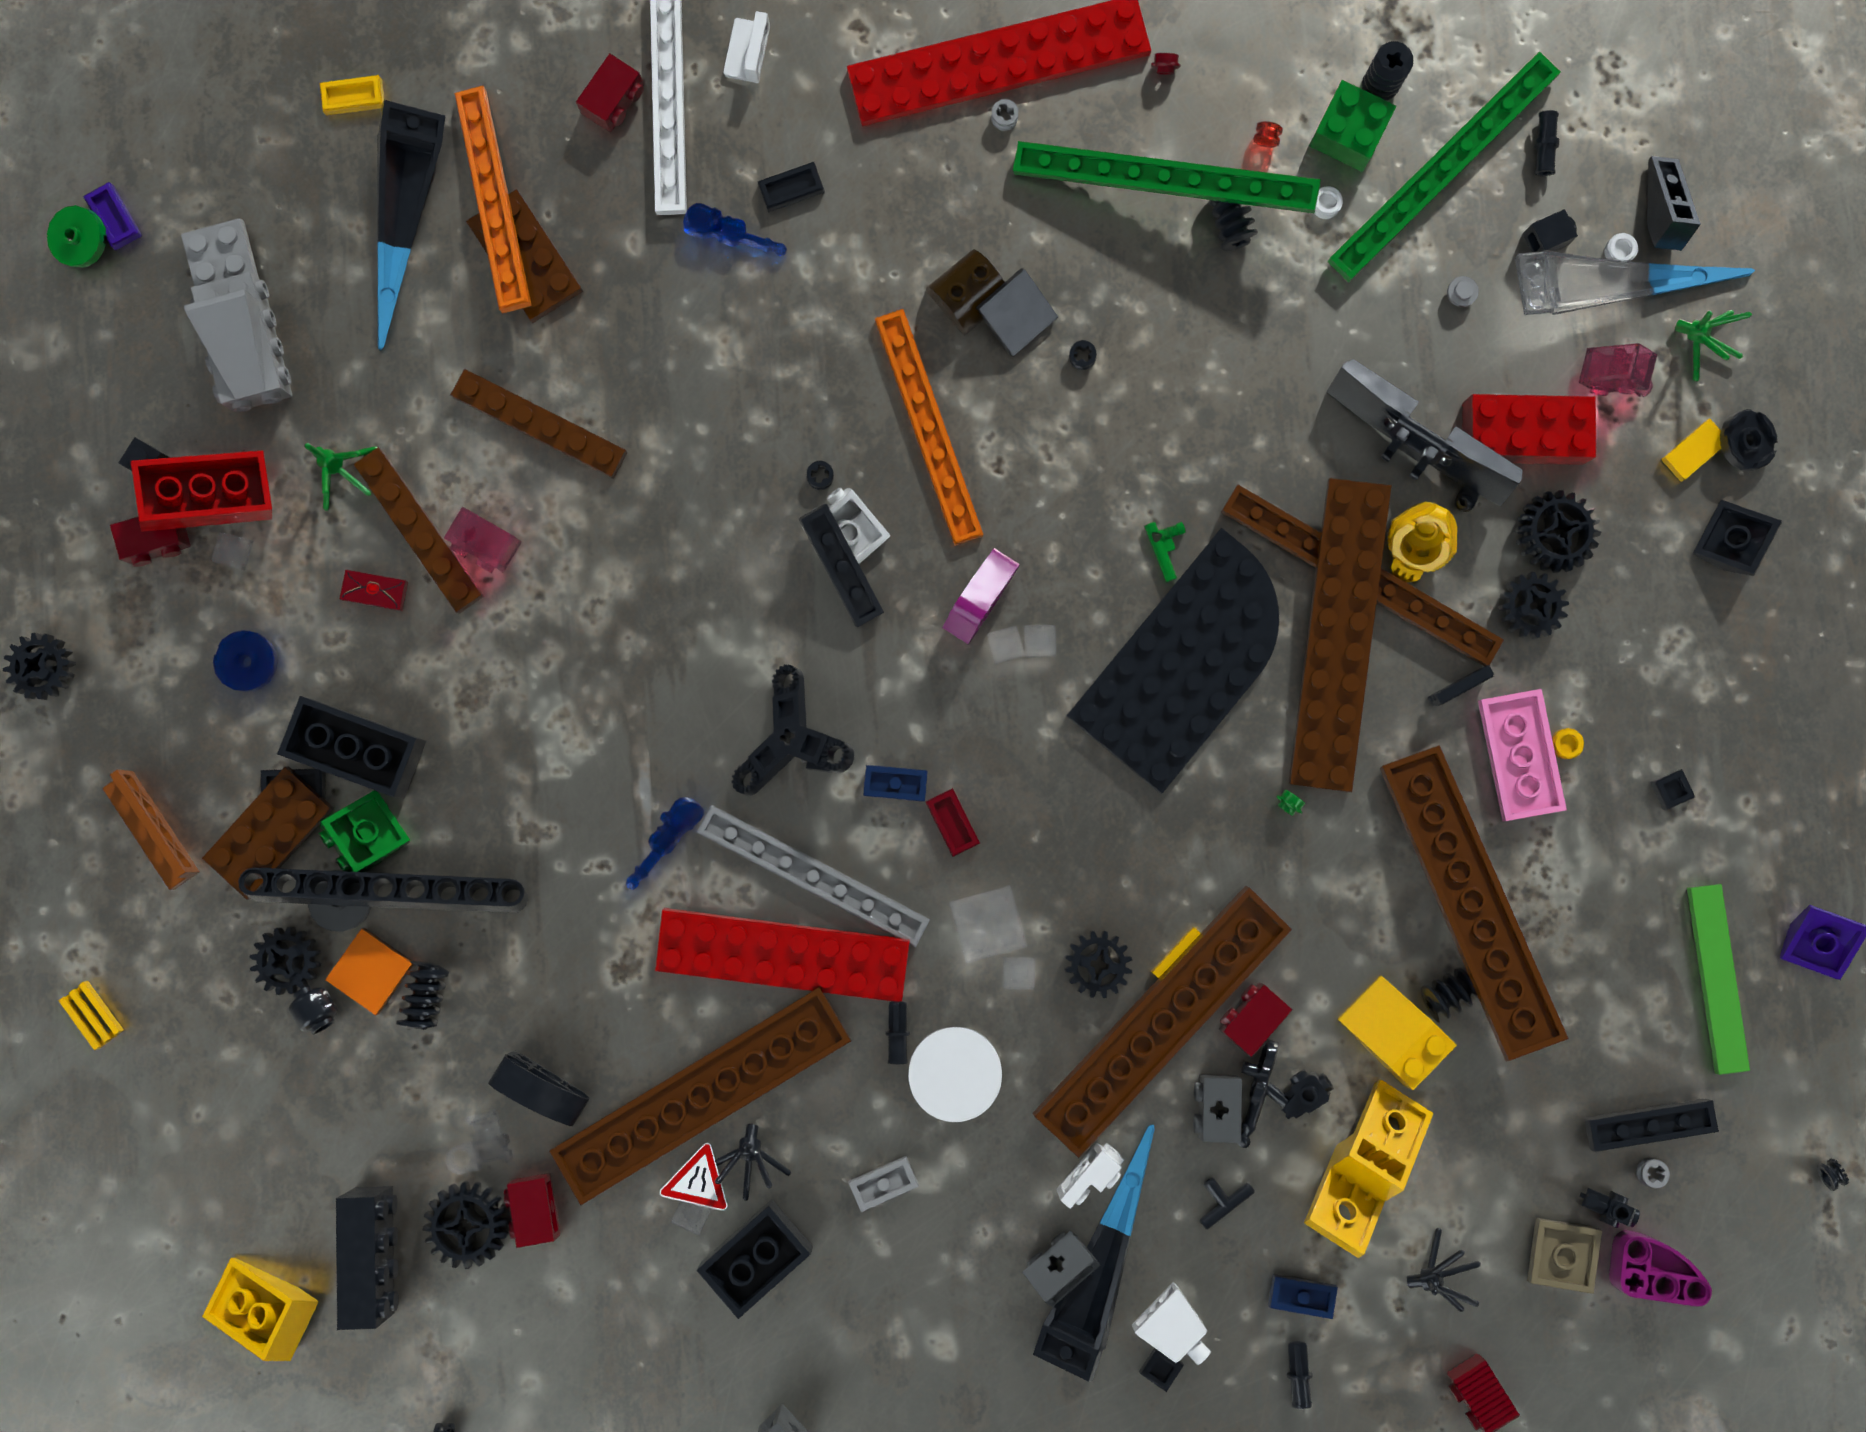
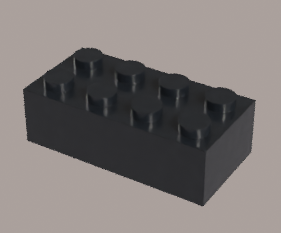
[277,696,426,798]
[336,1186,399,1330]

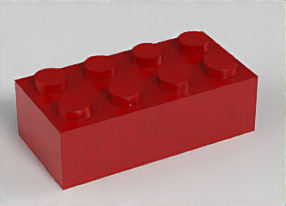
[1462,394,1596,465]
[131,450,272,532]

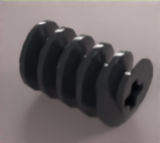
[1362,41,1414,101]
[1209,200,1258,251]
[396,961,449,1030]
[1421,967,1479,1023]

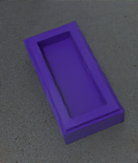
[83,182,142,250]

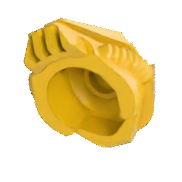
[1387,501,1457,583]

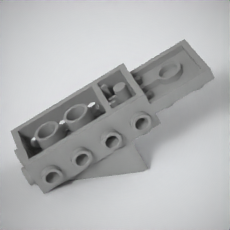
[181,218,292,412]

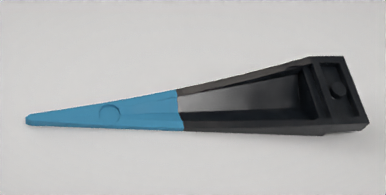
[377,100,445,351]
[1033,1125,1155,1382]

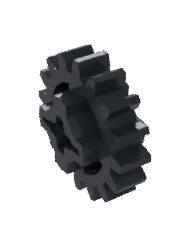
[1498,572,1569,639]
[3,633,76,700]
[250,927,322,995]
[1064,930,1132,998]

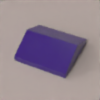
[1780,905,1866,980]

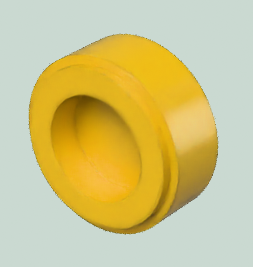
[1552,728,1584,760]

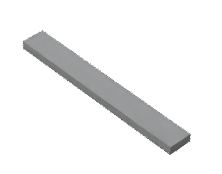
[697,805,930,947]

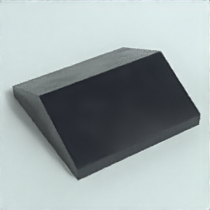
[1693,500,1782,576]

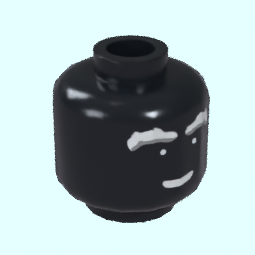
[289,986,337,1035]

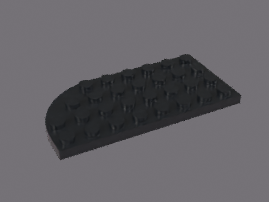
[1066,528,1279,794]

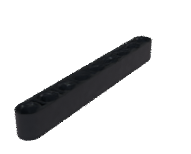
[238,868,528,913]

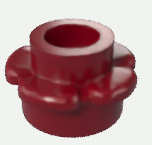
[1151,53,1181,75]

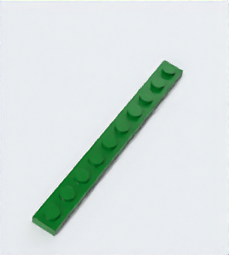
[1327,51,1561,283]
[1013,141,1321,214]

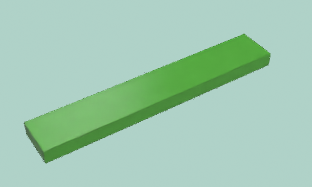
[1687,884,1750,1075]

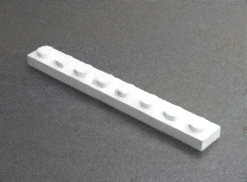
[650,0,687,215]

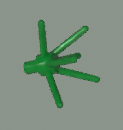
[1675,310,1752,382]
[304,443,378,511]

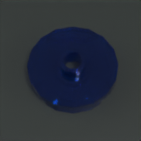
[213,630,278,692]

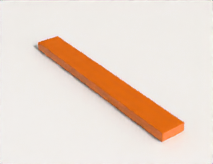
[454,85,532,314]
[875,309,983,546]

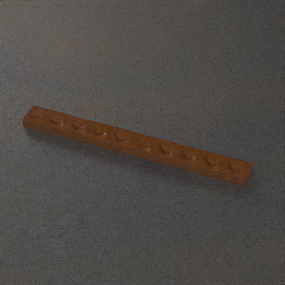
[1221,484,1504,667]

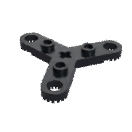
[731,664,854,796]

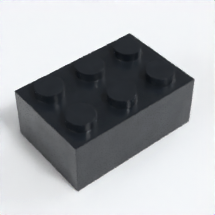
[696,1199,813,1319]

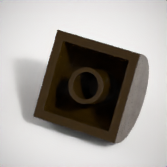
[926,249,1005,336]

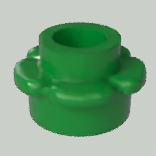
[1276,789,1306,816]

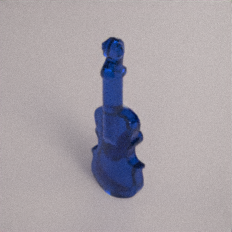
[683,203,787,256]
[626,797,704,890]

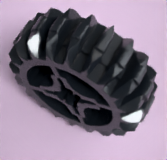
[1514,490,1602,573]
[422,1181,510,1269]

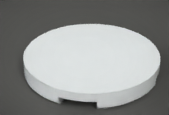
[908,1027,1002,1122]

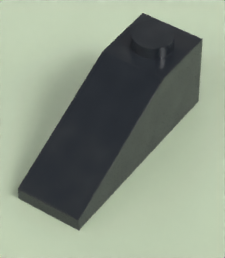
[1647,156,1701,251]

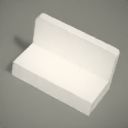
[723,11,770,83]

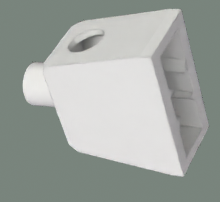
[1132,1282,1211,1365]

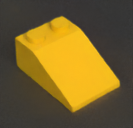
[1337,975,1457,1090]
[202,1258,319,1361]

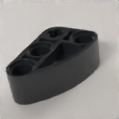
[488,1051,590,1126]

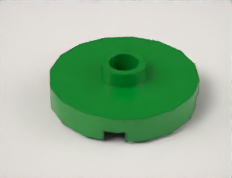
[47,205,106,268]

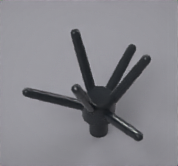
[715,1124,791,1201]
[1407,1228,1481,1312]

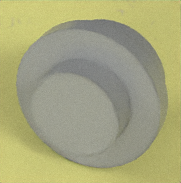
[1447,276,1479,307]

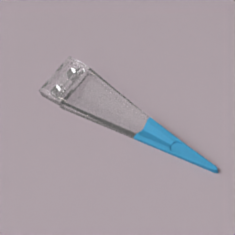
[1515,251,1755,315]

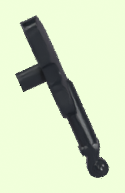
[1238,1039,1279,1148]

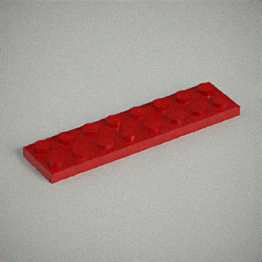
[655,908,910,1001]

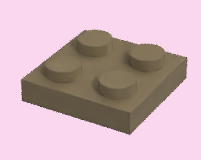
[1527,1218,1602,1294]

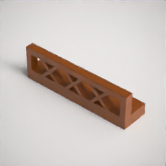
[102,769,200,890]

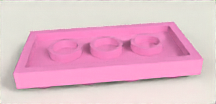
[1478,689,1567,822]

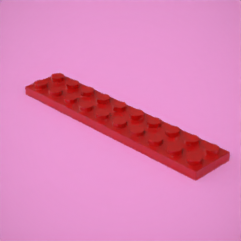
[847,0,1151,127]

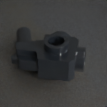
[1266,1069,1334,1119]
[1579,1188,1640,1228]

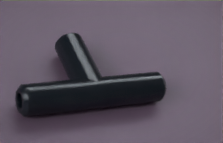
[1200,1178,1255,1230]

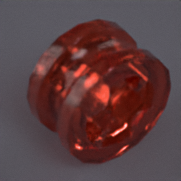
[1253,121,1283,148]

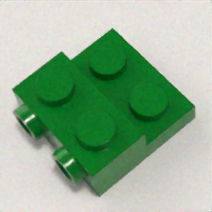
[318,790,410,872]

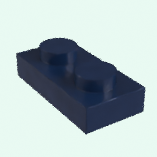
[863,765,928,802]
[1268,1274,1338,1319]

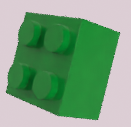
[1309,80,1396,172]

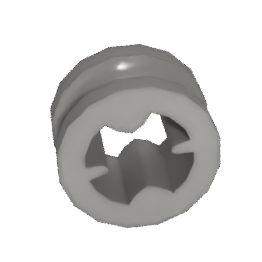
[991,99,1018,131]
[1636,1158,1670,1188]

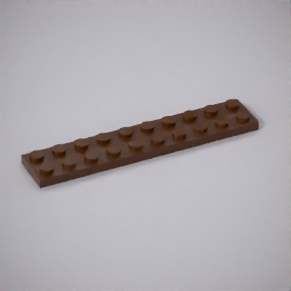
[1289,478,1392,792]
[1380,745,1569,1062]
[1032,886,1292,1158]
[549,987,852,1205]

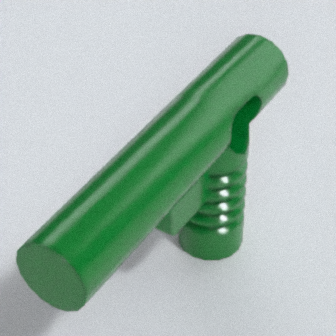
[1144,522,1186,583]

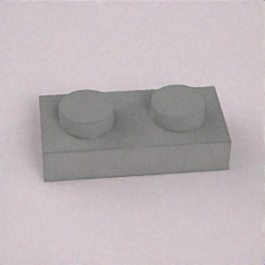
[849,1156,919,1212]

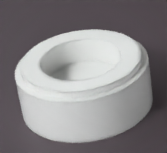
[1315,186,1343,219]
[1604,233,1638,266]

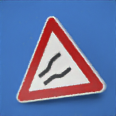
[660,1143,728,1211]

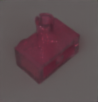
[1578,343,1657,397]
[444,506,522,573]

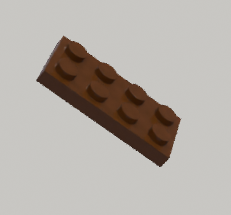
[466,189,583,324]
[202,767,334,900]

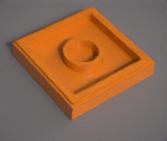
[325,928,414,1015]

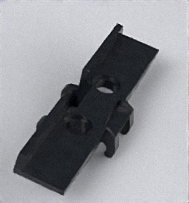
[1327,359,1523,506]

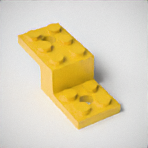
[1304,1079,1434,1258]

